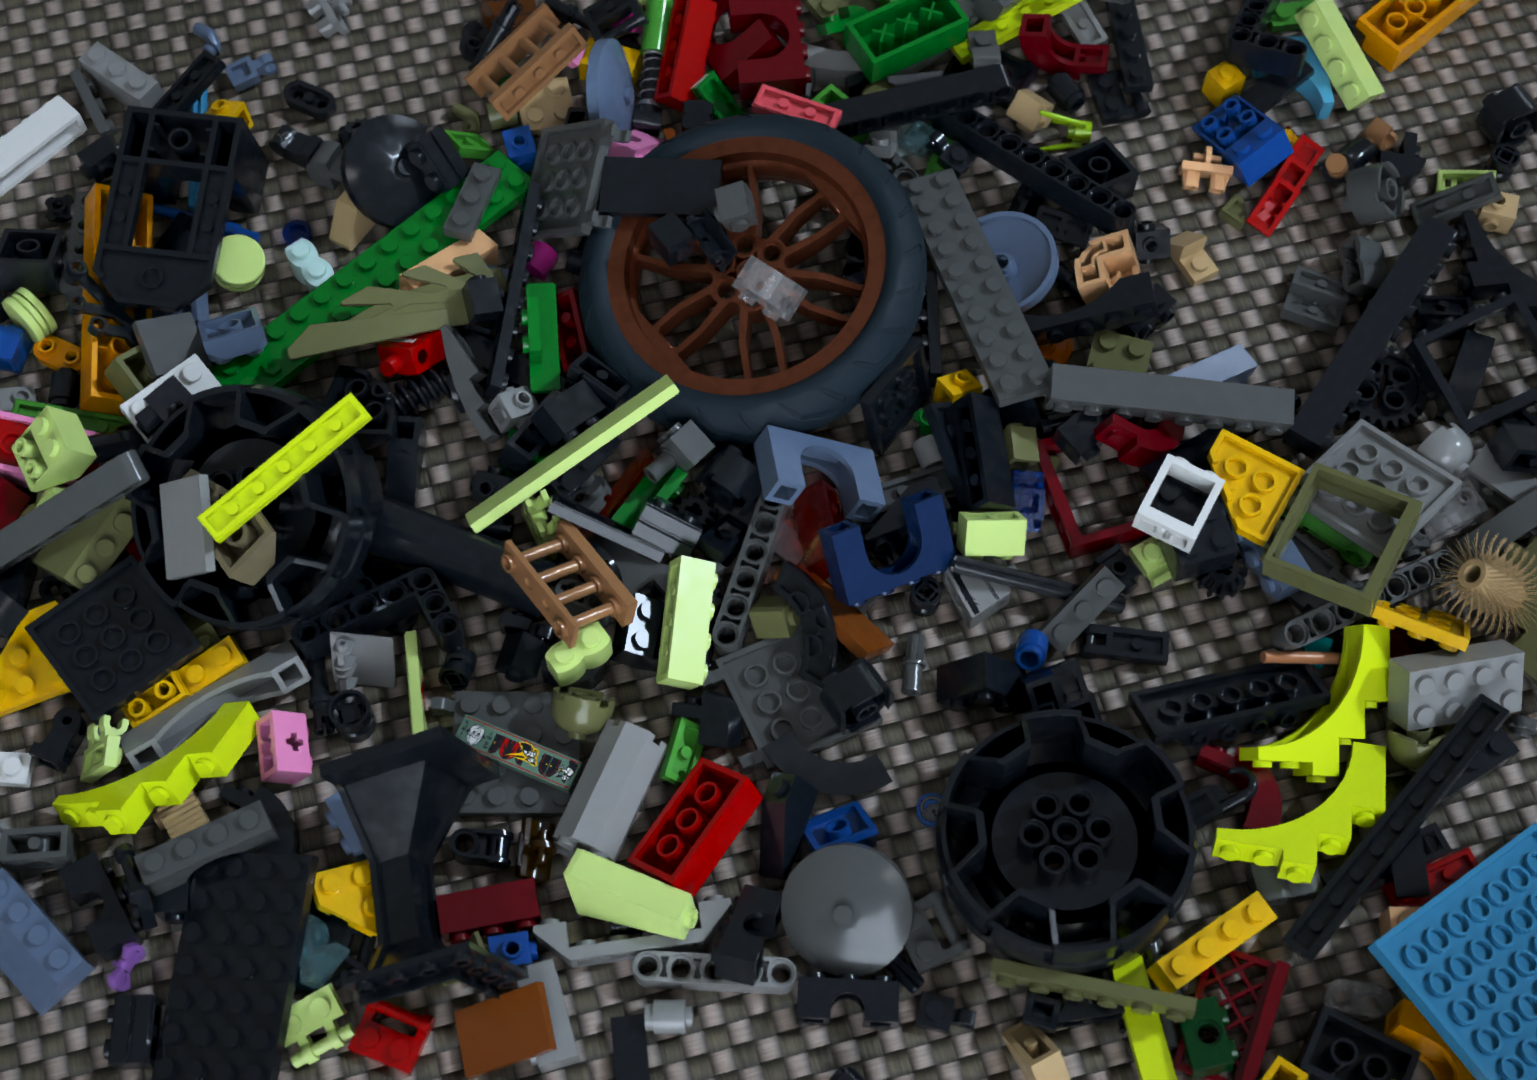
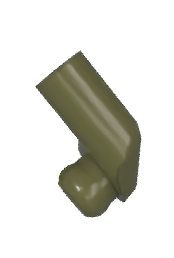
[451,102,482,134]

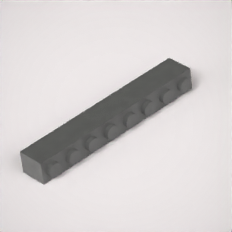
[1045,363,1295,436]

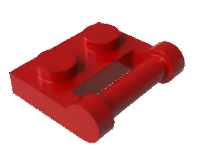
[348,1000,436,1076]

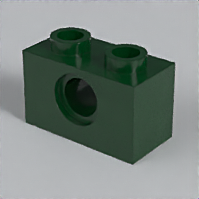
[1178,996,1239,1079]

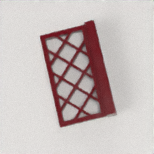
[1173,950,1291,1080]

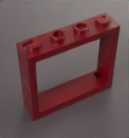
[1037,423,1152,560]

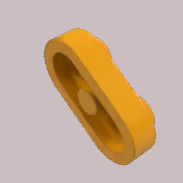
[33,335,81,375]

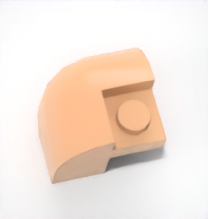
[1074,229,1141,304]

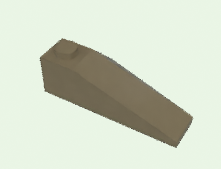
[182,469,276,586]

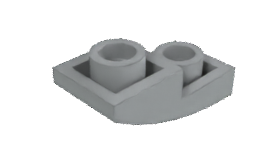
[864,126,902,158]

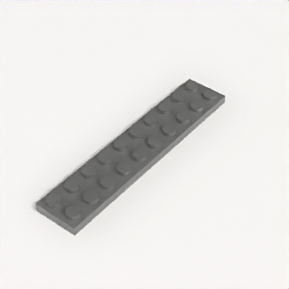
[900,168,1049,408]

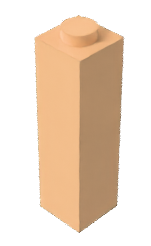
[399,229,498,290]

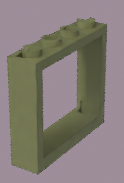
[1259,462,1423,617]

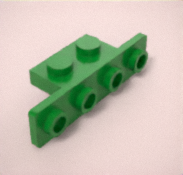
[521,283,561,394]
[611,467,688,528]

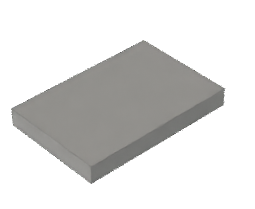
[159,474,216,580]

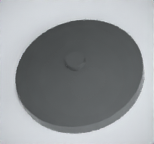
[781,842,914,976]

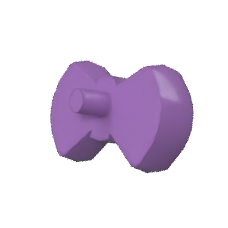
[107,942,146,992]

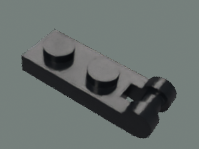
[1079,624,1170,666]

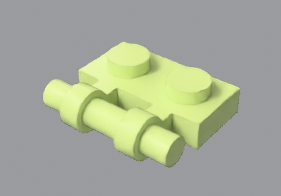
[284,983,356,1069]

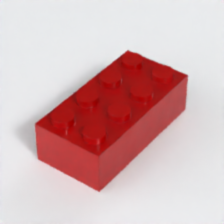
[626,757,763,898]

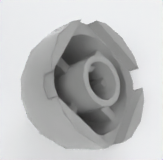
[1417,422,1473,479]

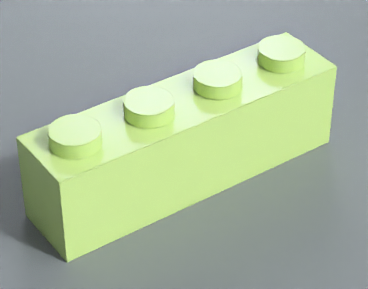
[1294,0,1385,111]
[656,555,718,690]

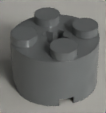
[1343,161,1405,225]

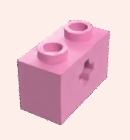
[256,710,313,785]

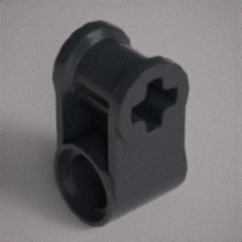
[449,828,514,869]

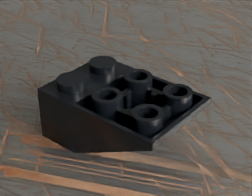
[609,592,716,672]

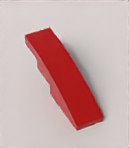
[1245,133,1325,238]

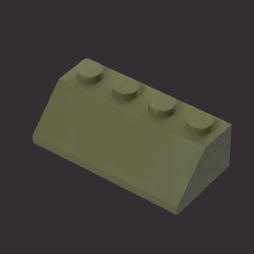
[32,461,134,591]

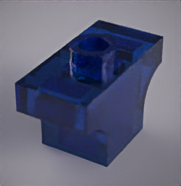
[1011,470,1046,533]

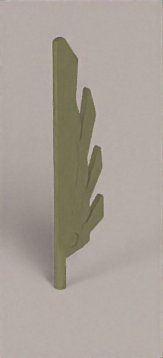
[287,253,527,361]

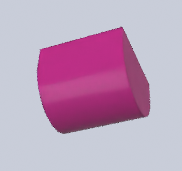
[525,240,558,281]

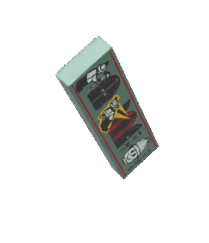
[455,714,583,794]

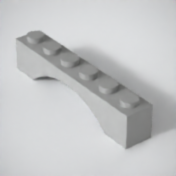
[120,640,312,772]

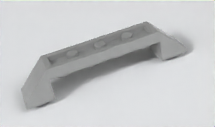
[533,895,732,968]

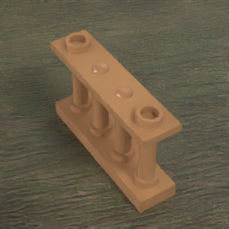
[464,2,588,121]
[501,519,638,649]

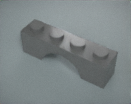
[134,800,280,897]

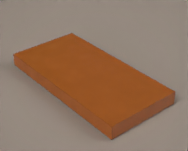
[773,562,895,660]

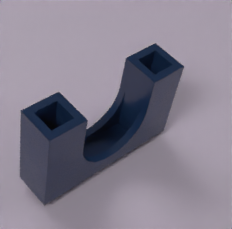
[818,489,956,607]

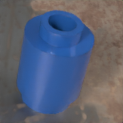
[1014,629,1049,671]

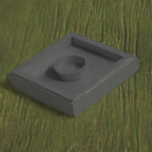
[132,311,212,380]

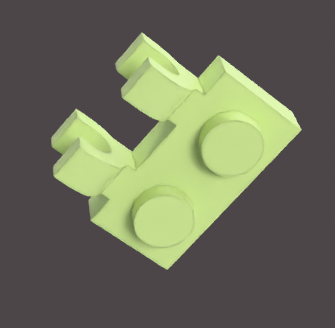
[521,489,561,560]
[80,714,129,783]

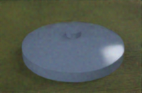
[586,38,635,131]
[977,211,1059,313]

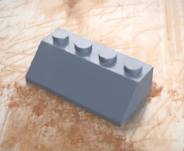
[0,867,95,1016]

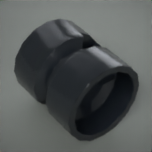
[328,689,377,743]

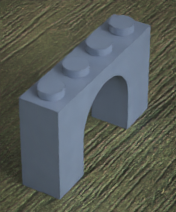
[753,424,886,524]

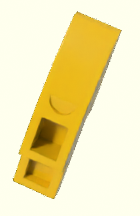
[121,635,249,728]

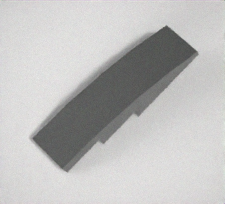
[441,324,503,444]

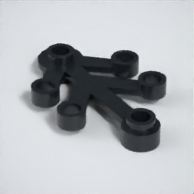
[61,259,146,349]

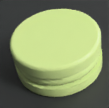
[215,234,265,292]
[2,287,58,343]

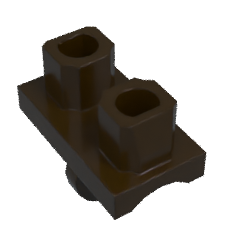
[515,817,557,883]

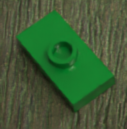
[691,70,745,120]

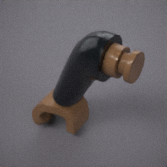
[1322,117,1398,185]

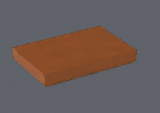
[454,981,557,1079]

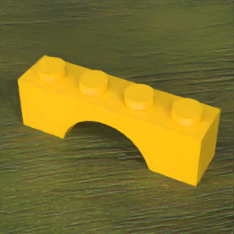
[1146,891,1278,993]

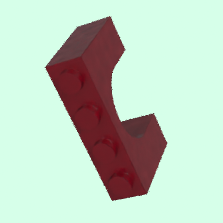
[672,0,785,91]
[728,0,811,101]

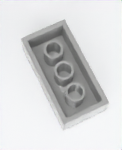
[1387,639,1525,732]

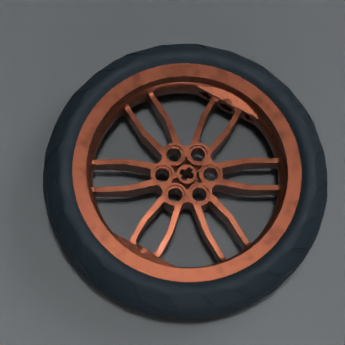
[578,114,927,445]

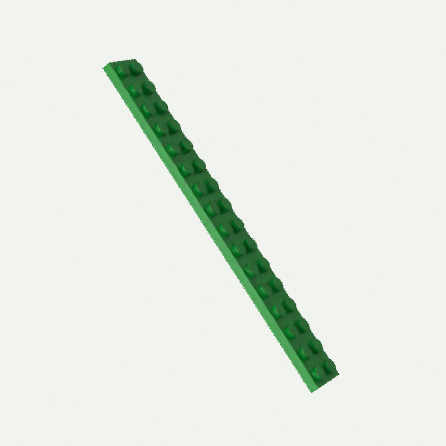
[209,150,531,388]

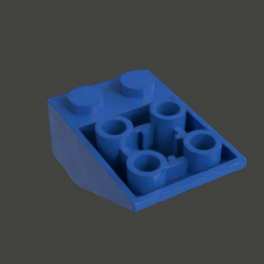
[1192,93,1294,187]

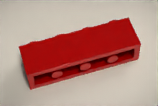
[653,0,717,112]

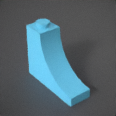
[1251,36,1335,120]

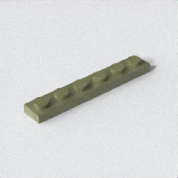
[990,958,1197,1022]

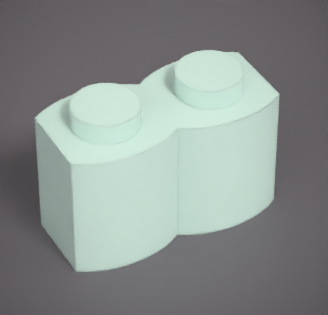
[285,238,335,293]

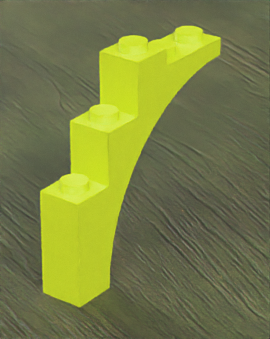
[1239,624,1390,783]
[52,701,260,835]
[1211,741,1386,884]

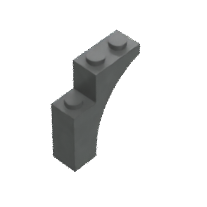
[588,534,725,602]

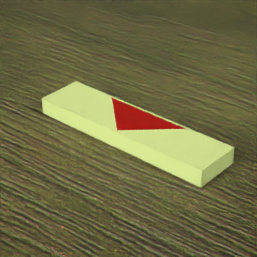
[404,630,428,734]

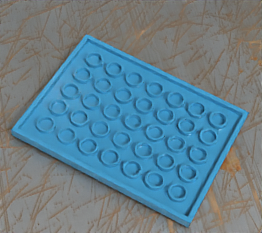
[1367,823,1537,1080]

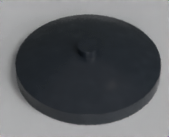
[341,114,439,229]

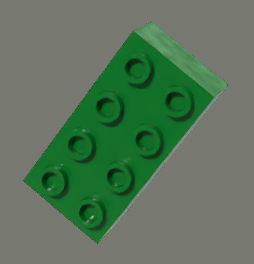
[843,0,970,84]

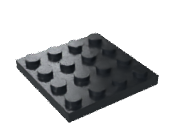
[24,554,204,725]

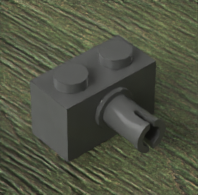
[643,419,715,484]

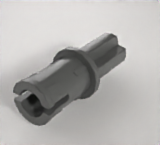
[901,633,926,696]

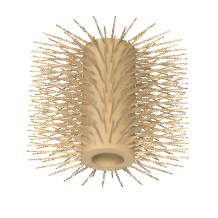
[1432,530,1537,640]

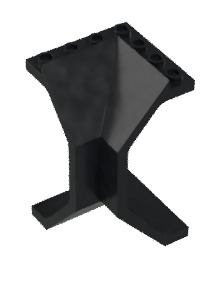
[319,725,529,1007]

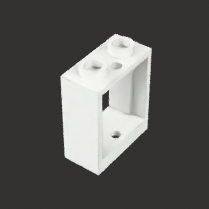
[1132,453,1226,553]

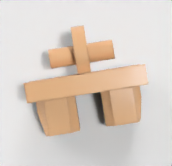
[1178,146,1234,194]

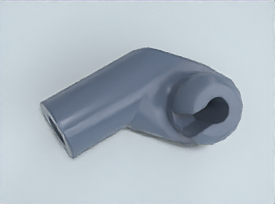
[192,22,222,56]

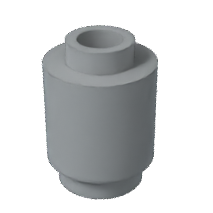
[644,999,693,1034]

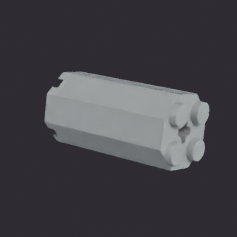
[553,719,667,862]

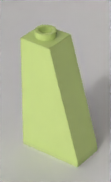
[563,848,698,940]

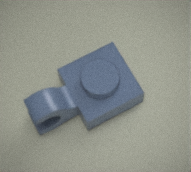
[224,53,278,93]

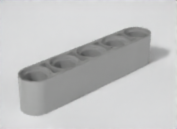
[632,950,797,995]

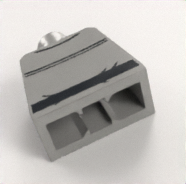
[942,556,1018,629]

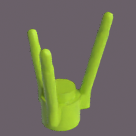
[1039,110,1092,152]

